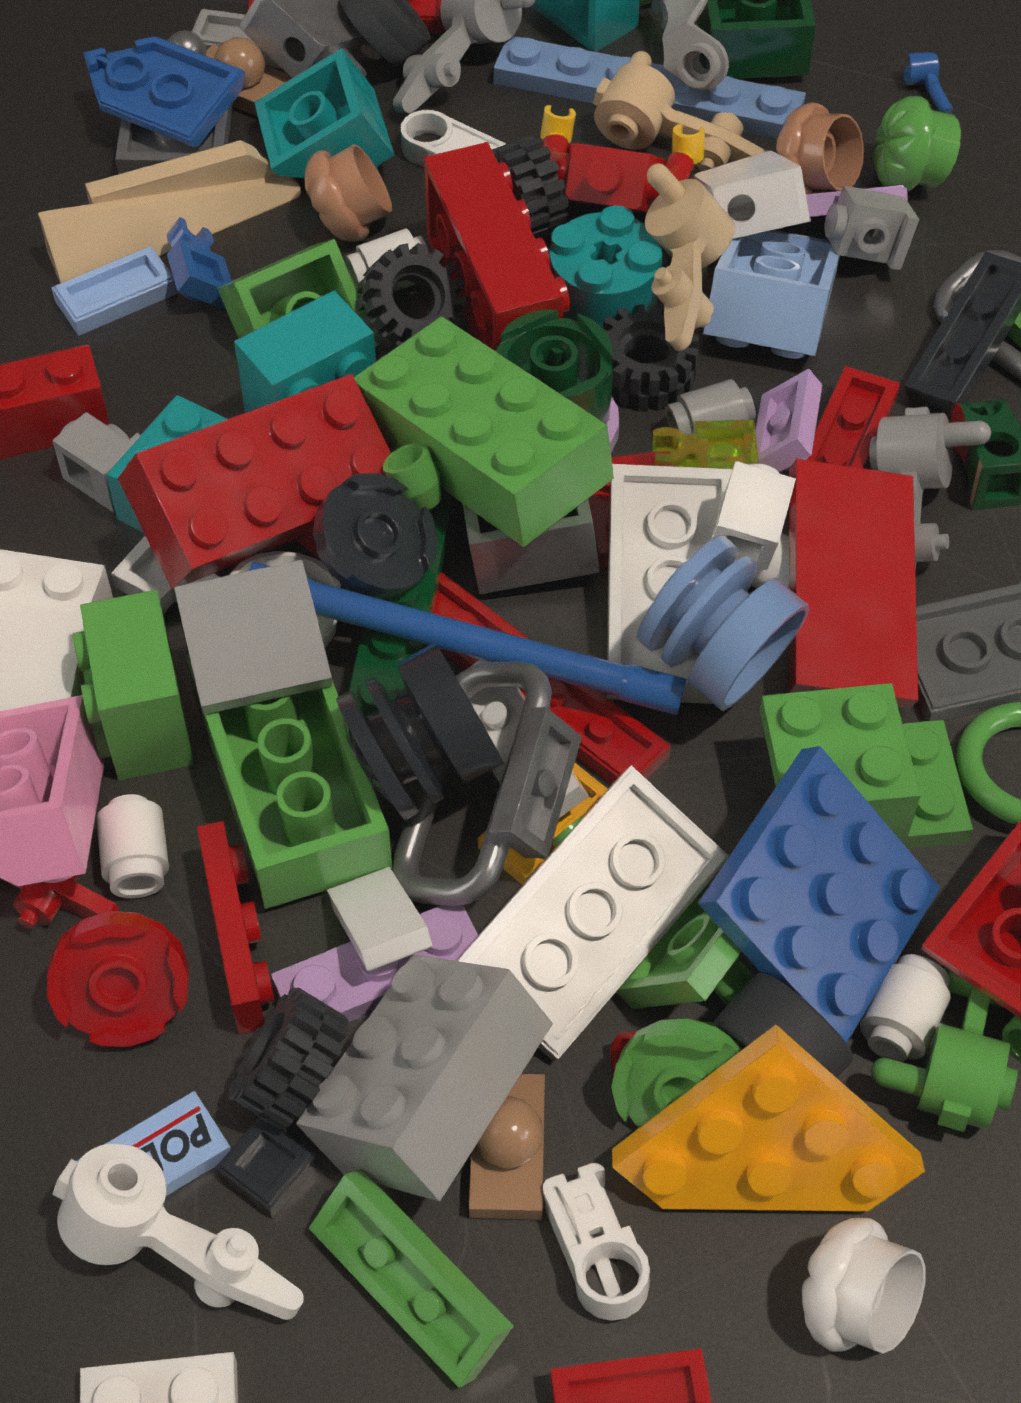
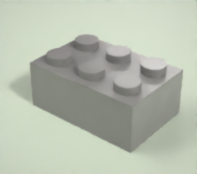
[296,954,553,1201]

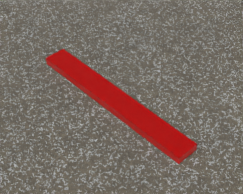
[296,533,671,785]

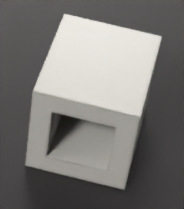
[711,461,796,570]

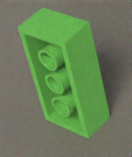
[354,316,614,547]
[186,655,392,909]

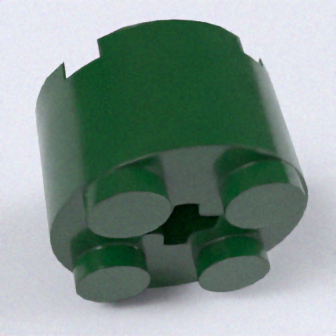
[495,309,613,424]

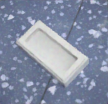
[327,867,433,971]

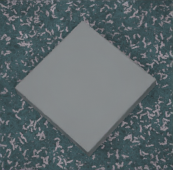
[174,560,332,715]

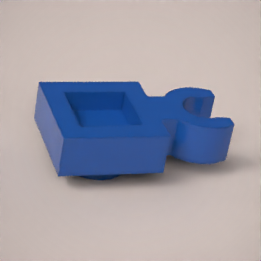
[167,217,232,309]

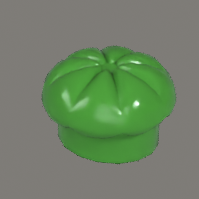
[872,96,961,192]

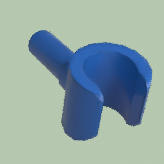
[904,52,953,114]

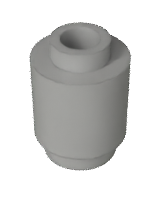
[665,379,756,449]

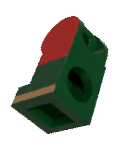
[951,399,1021,510]

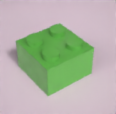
[72,589,195,781]

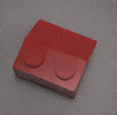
[0,344,110,459]

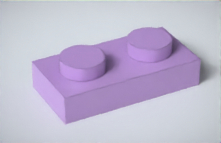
[749,369,822,472]

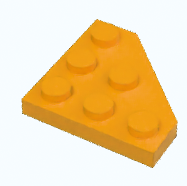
[612,1025,925,1211]

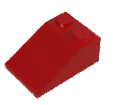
[921,820,1021,1019]

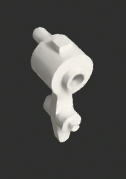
[52,1143,303,1320]

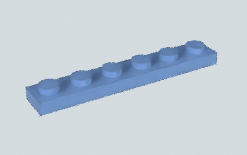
[494,36,806,140]

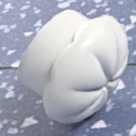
[802,1218,926,1353]

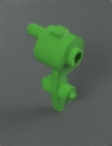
[871,961,1018,1132]

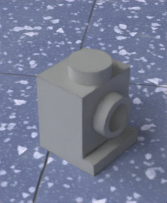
[825,185,919,270]
[52,412,141,512]

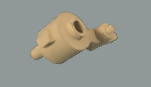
[593,51,767,172]
[645,164,735,351]

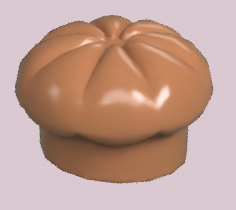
[776,103,864,194]
[305,144,392,243]

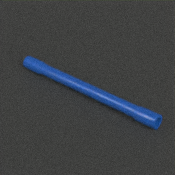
[249,562,687,716]

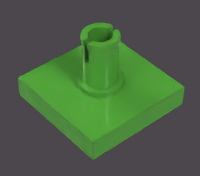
[616,888,755,1009]

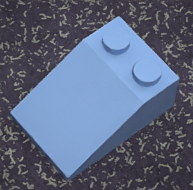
[703,230,840,359]

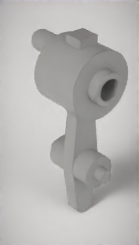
[393,0,535,114]
[870,407,991,570]

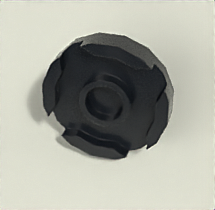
[313,473,438,598]

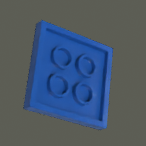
[698,746,940,1043]

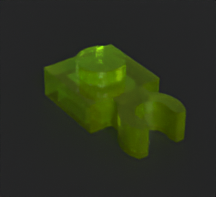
[652,420,759,469]

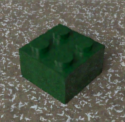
[697,0,816,79]

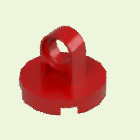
[47,911,189,1047]

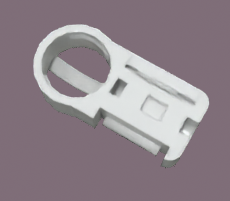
[543,1163,650,1321]

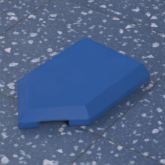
[83,36,246,147]

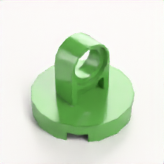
[611,1019,743,1127]

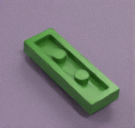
[309,1169,514,1388]

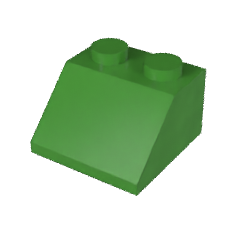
[217,239,379,347]

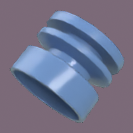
[636,536,810,711]

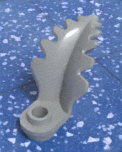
[651,0,729,90]

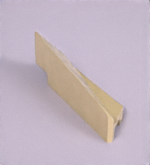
[38,140,301,284]

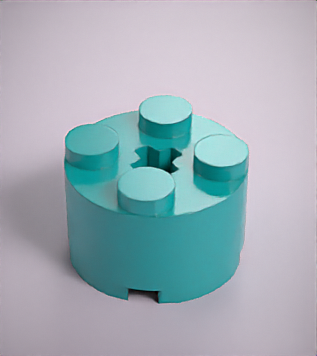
[550,205,663,328]

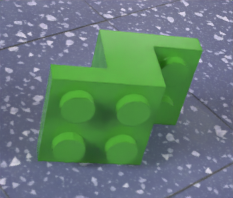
[759,683,973,849]

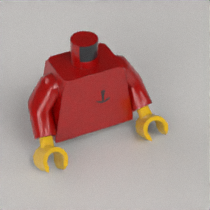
[540,105,705,214]

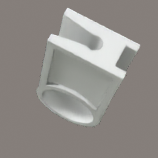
[401,110,506,167]

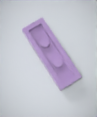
[271,905,478,1022]

